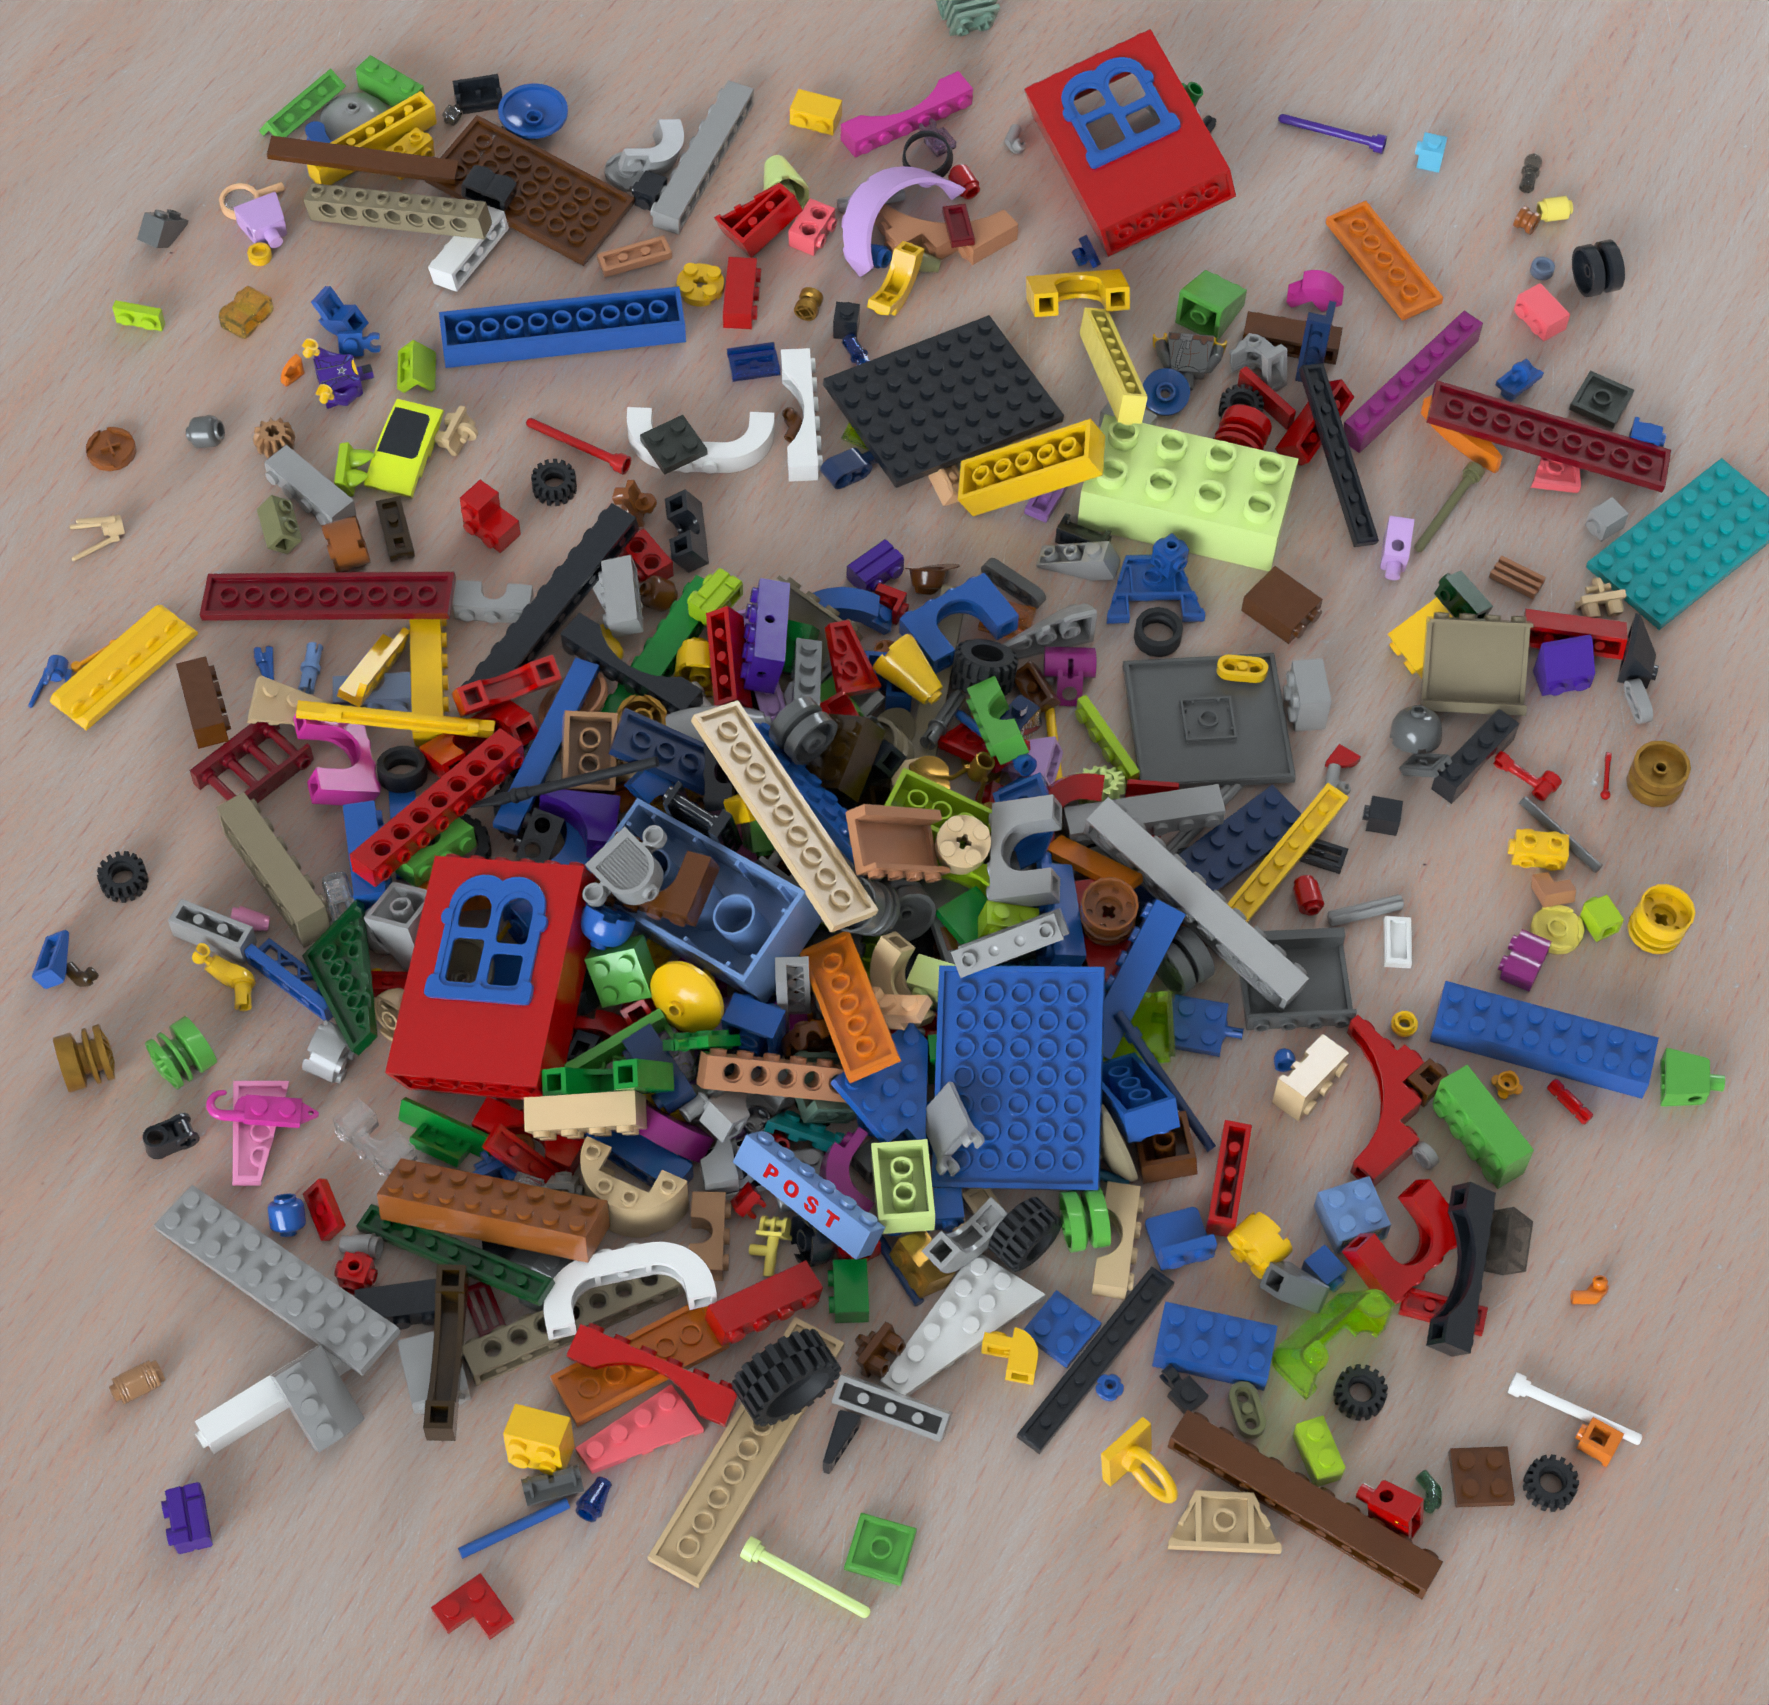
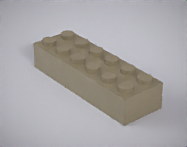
[216,792,332,948]

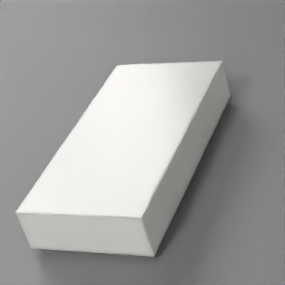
[1383,916,1412,968]

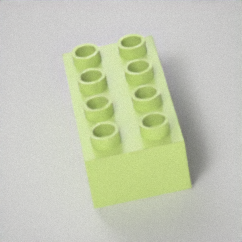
[1077,414,1298,571]

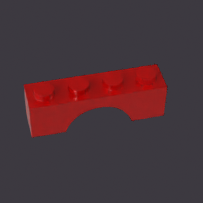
[452,654,562,718]
[471,1096,585,1176]

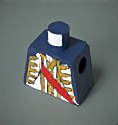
[999,695,1042,740]

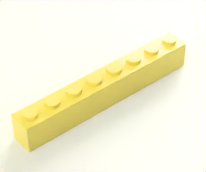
[1079,307,1148,425]

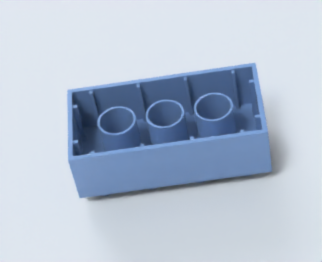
[588,798,822,1004]

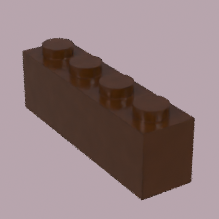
[1242,311,1343,365]
[176,656,231,749]

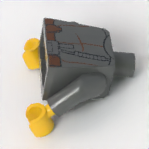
[1153,332,1227,391]

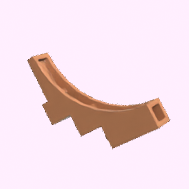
[875,204,1019,265]

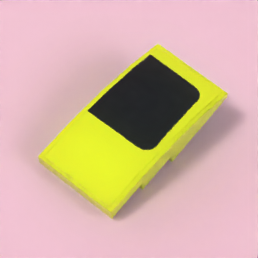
[364,399,444,498]

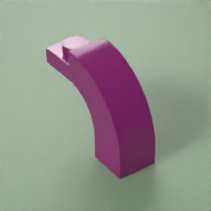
[639,1099,714,1163]
[819,1127,875,1212]

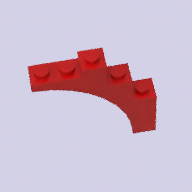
[1347,1015,1425,1187]

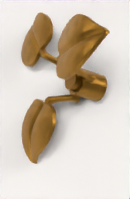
[909,752,1002,837]

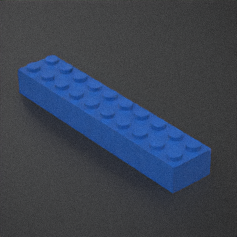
[439,286,686,368]

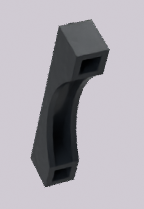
[560,612,703,715]
[1426,1182,1496,1357]

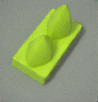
[334,442,375,497]

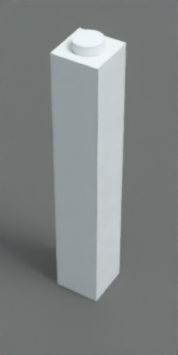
[195,1345,352,1454]

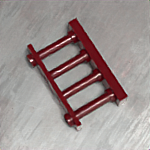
[189,722,314,804]

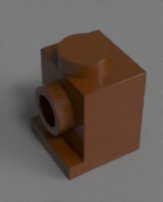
[1406,1058,1449,1107]

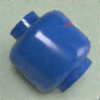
[267,1193,306,1237]

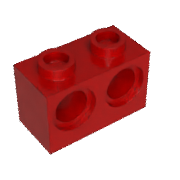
[619,528,674,584]

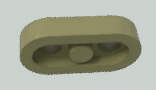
[1228,1381,1266,1439]

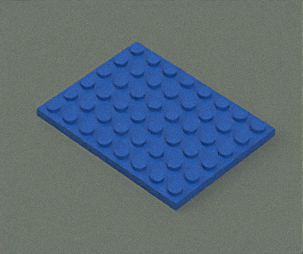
[932,966,1105,1191]

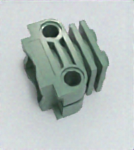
[935,0,1000,37]

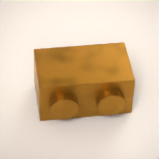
[889,1231,955,1298]

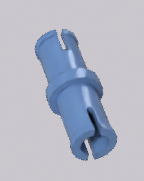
[298,642,323,695]

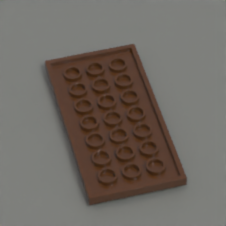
[425,115,635,266]

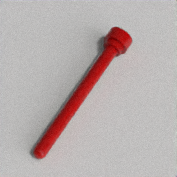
[526,418,632,475]

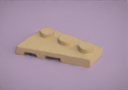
[247,675,331,727]

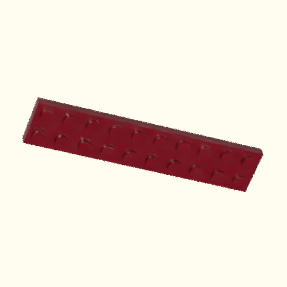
[1426,380,1671,493]
[199,571,456,621]

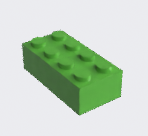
[1432,1064,1534,1189]

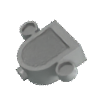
[582,825,667,907]

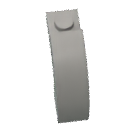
[618,119,684,175]
[922,1197,1008,1273]

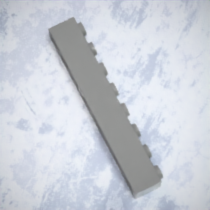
[650,80,754,235]

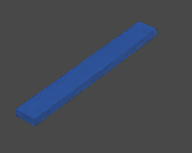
[493,657,600,836]

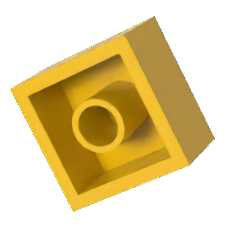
[503,1404,575,1475]

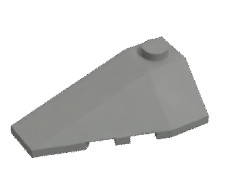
[1002,603,1097,660]

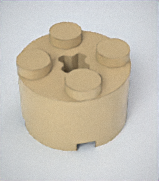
[934,815,991,875]

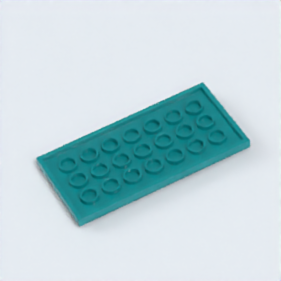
[1586,458,1769,630]

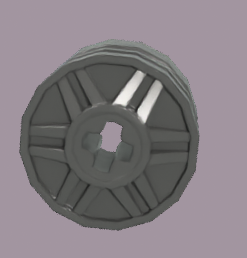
[840,876,901,937]

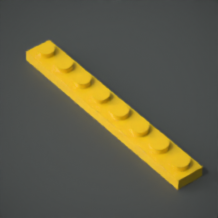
[1227,783,1349,923]

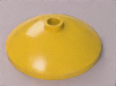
[650,961,724,1033]

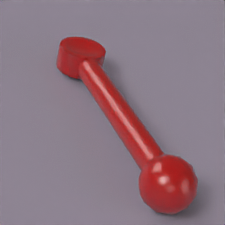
[1600,752,1612,800]

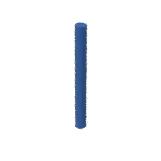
[458,1497,570,1559]

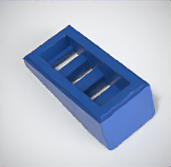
[32,930,69,989]

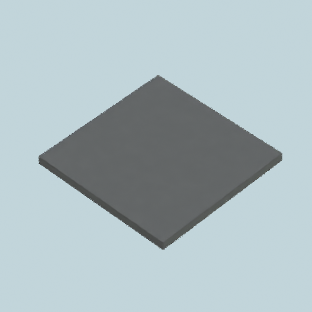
[1122,653,1296,789]

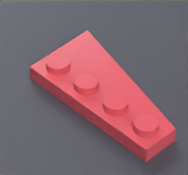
[575,1384,704,1474]

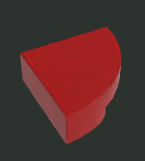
[1325,744,1361,768]

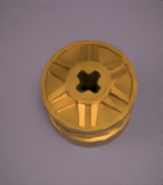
[53,1024,116,1093]

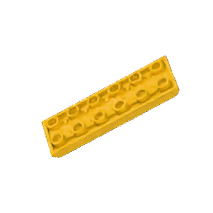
[50,605,198,731]

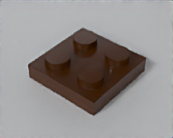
[1448,1446,1515,1508]

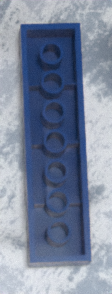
[1429,981,1659,1099]

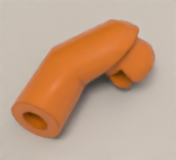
[1570,1275,1609,1304]

